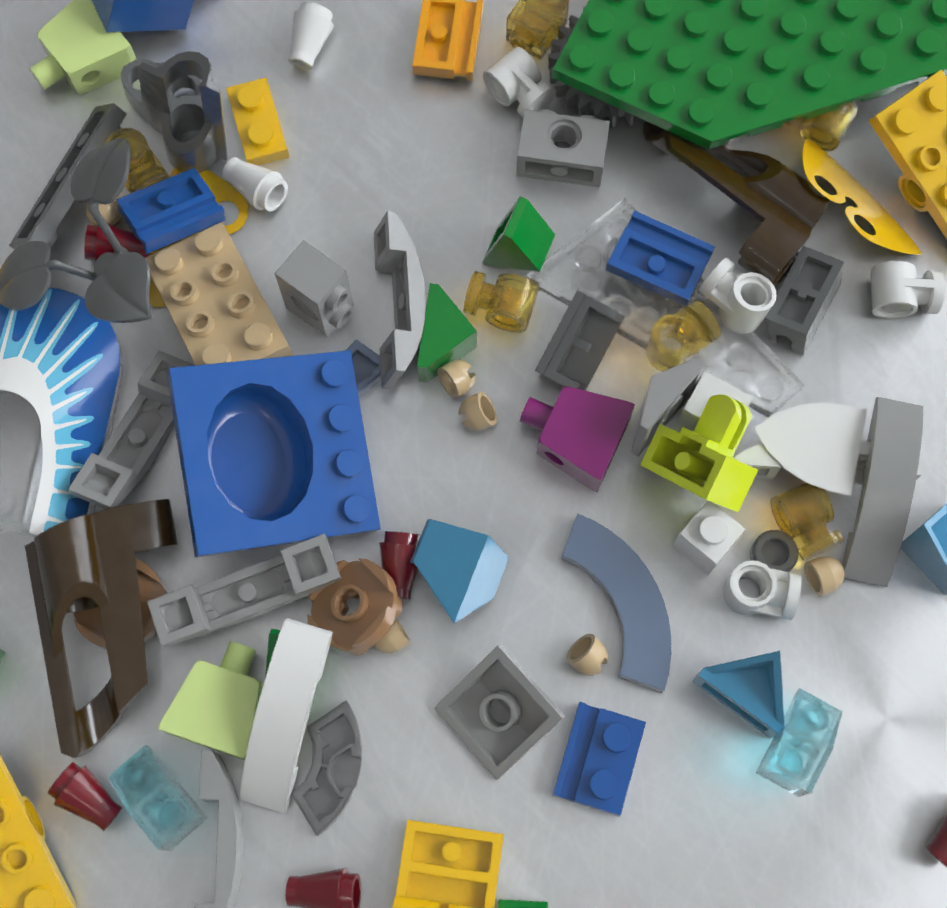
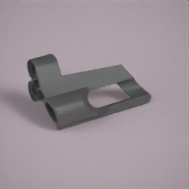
[121,51,228,173]

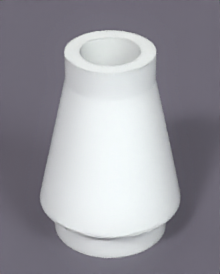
[288,2,334,70]
[223,157,288,212]

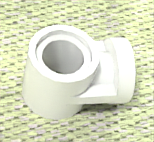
[482,47,556,118]
[698,257,776,334]
[871,261,945,319]
[723,561,802,620]

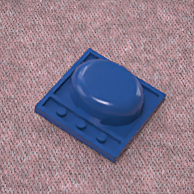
[167,350,381,558]

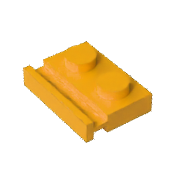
[412,0,484,81]

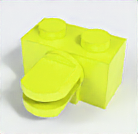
[640,394,758,512]

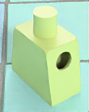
[29,0,137,95]
[158,641,264,760]

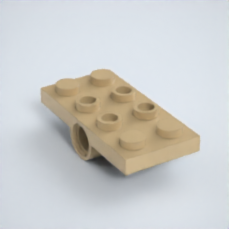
[145,222,293,365]

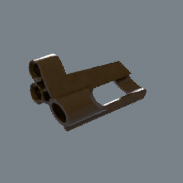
[643,121,830,285]
[25,499,178,758]

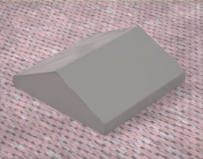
[631,357,707,457]
[434,644,565,780]

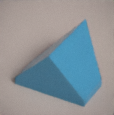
[900,503,947,595]
[410,519,509,623]
[692,651,784,738]

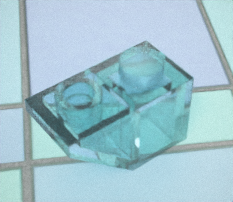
[756,688,843,797]
[108,744,208,851]

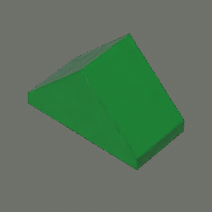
[482,196,556,272]
[417,283,477,383]

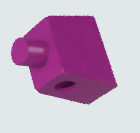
[520,386,635,492]

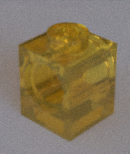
[506,0,569,60]

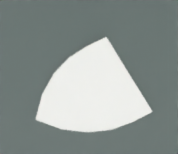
[754,402,867,496]

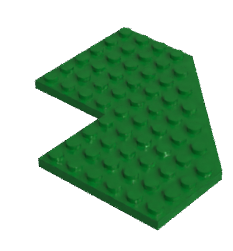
[551,0,947,150]

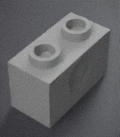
[516,109,610,187]
[274,240,354,337]

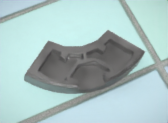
[291,700,363,836]

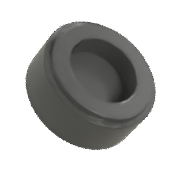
[750,530,799,572]

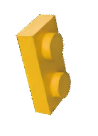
[226,77,289,166]

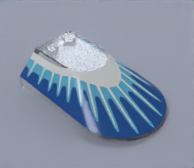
[0,287,123,537]

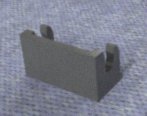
[764,246,844,356]
[535,290,625,391]

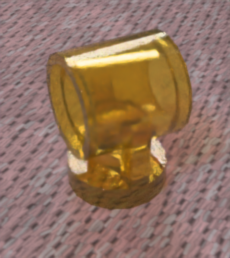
[785,102,858,151]
[105,128,170,194]
[463,271,539,333]
[646,301,721,371]
[770,483,844,561]

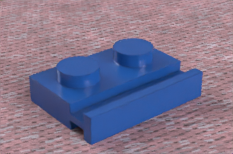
[116,167,225,254]
[606,210,715,307]
[552,702,646,817]

